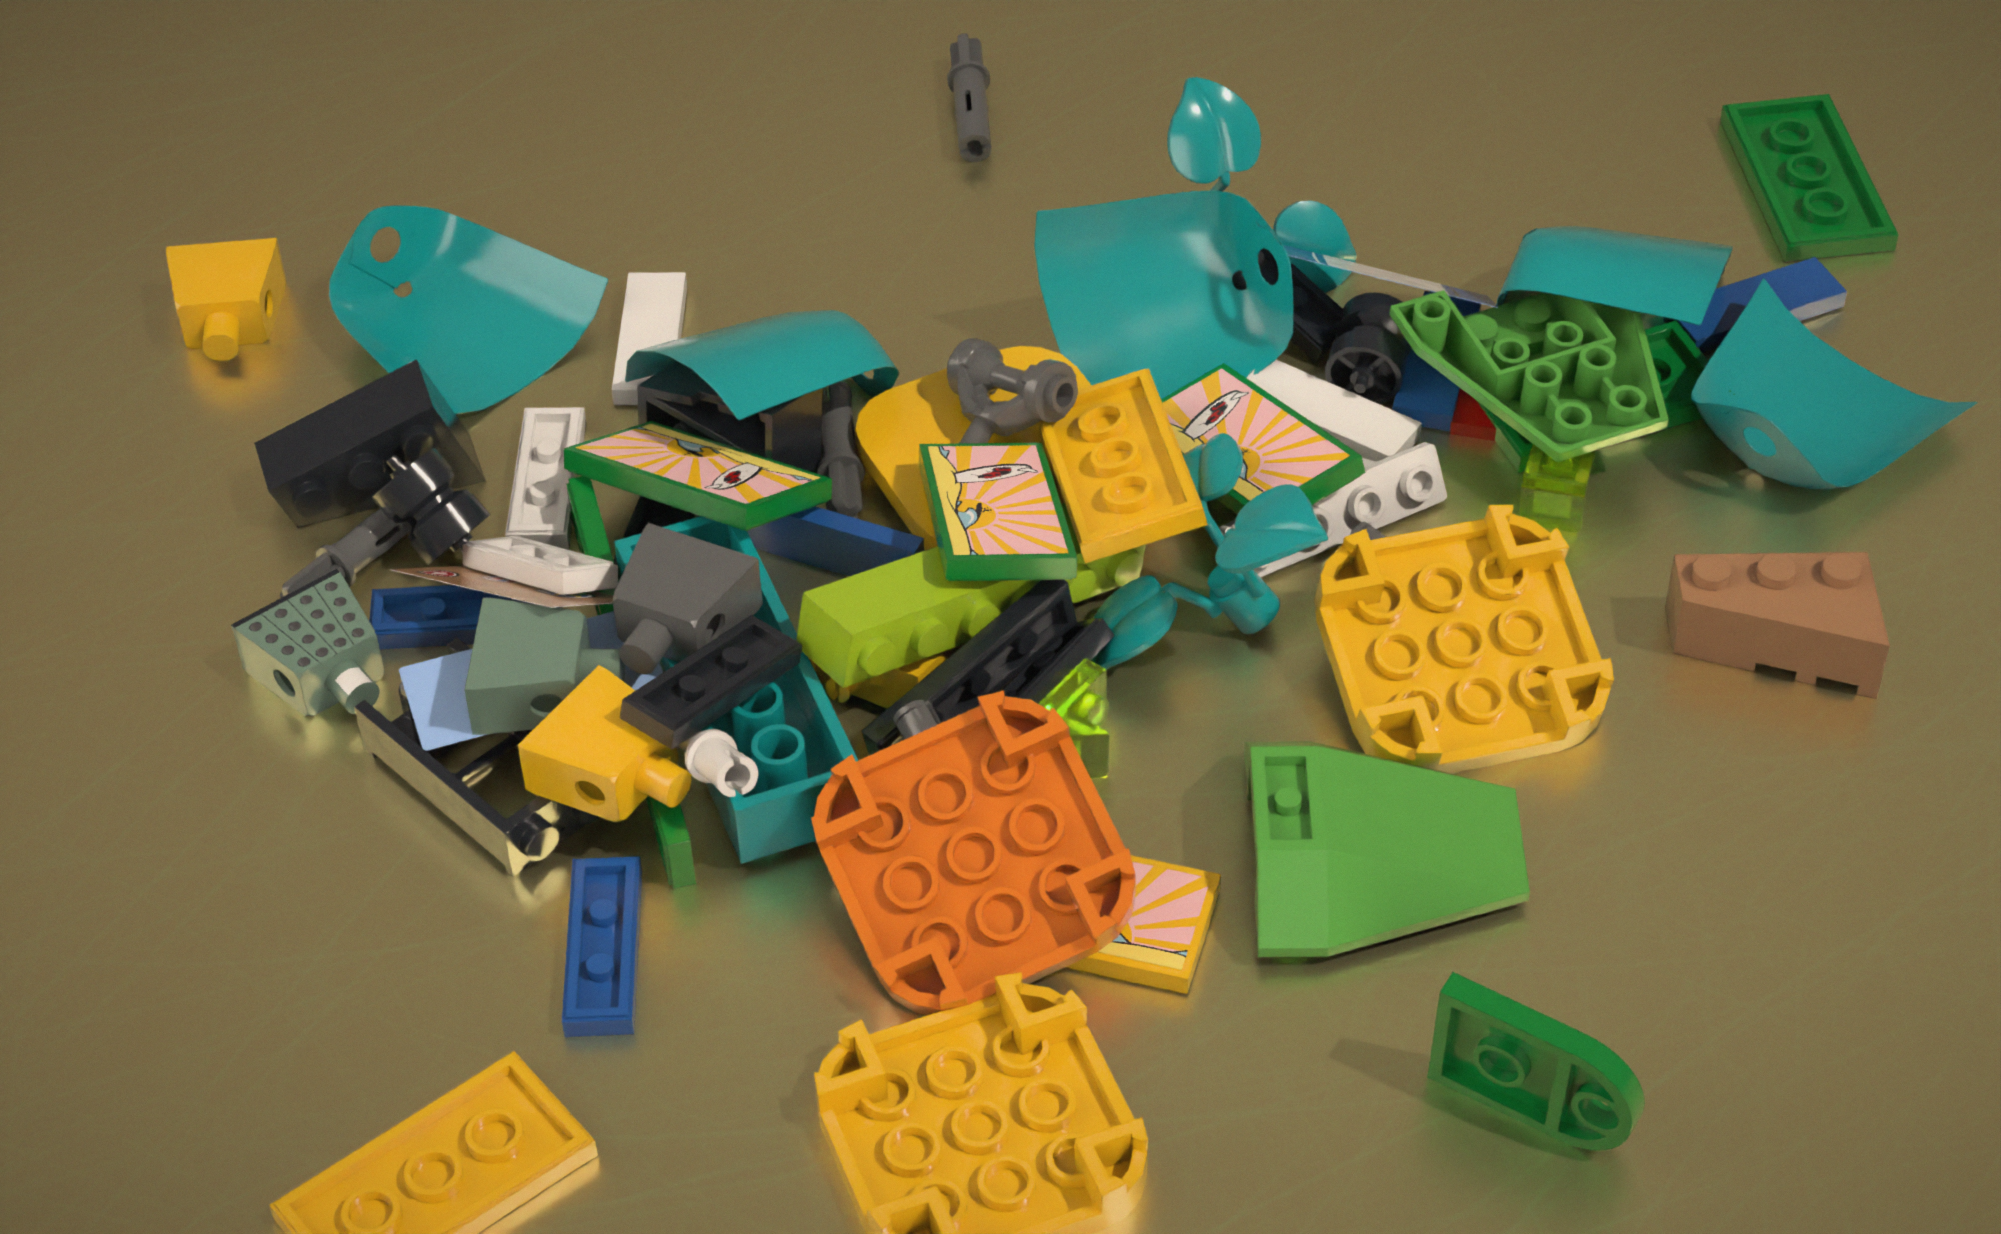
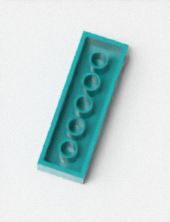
[614,516,858,864]

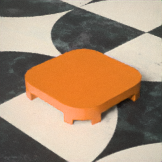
[811,691,1136,1015]

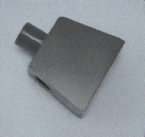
[613,523,763,674]

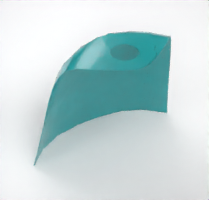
[1034,191,1293,399]
[329,205,608,414]
[1496,226,1733,325]
[1691,278,1978,490]
[625,310,900,420]

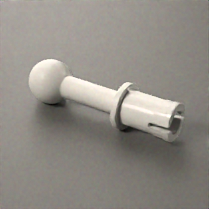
[677,729,758,797]

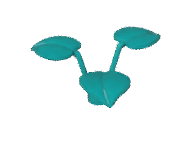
[1167,77,1357,293]
[1087,433,1328,680]

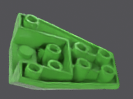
[1389,290,1669,462]
[1244,741,1530,957]

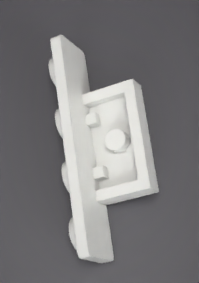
[1219,442,1447,577]

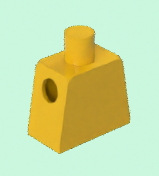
[166,238,286,361]
[517,665,692,822]

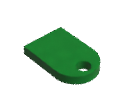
[1427,972,1645,1151]

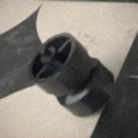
[1325,292,1412,404]
[372,447,491,565]

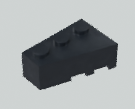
[254,359,486,528]
[637,361,822,473]

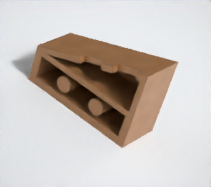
[1665,552,1890,699]

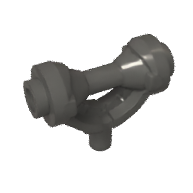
[947,338,1078,443]

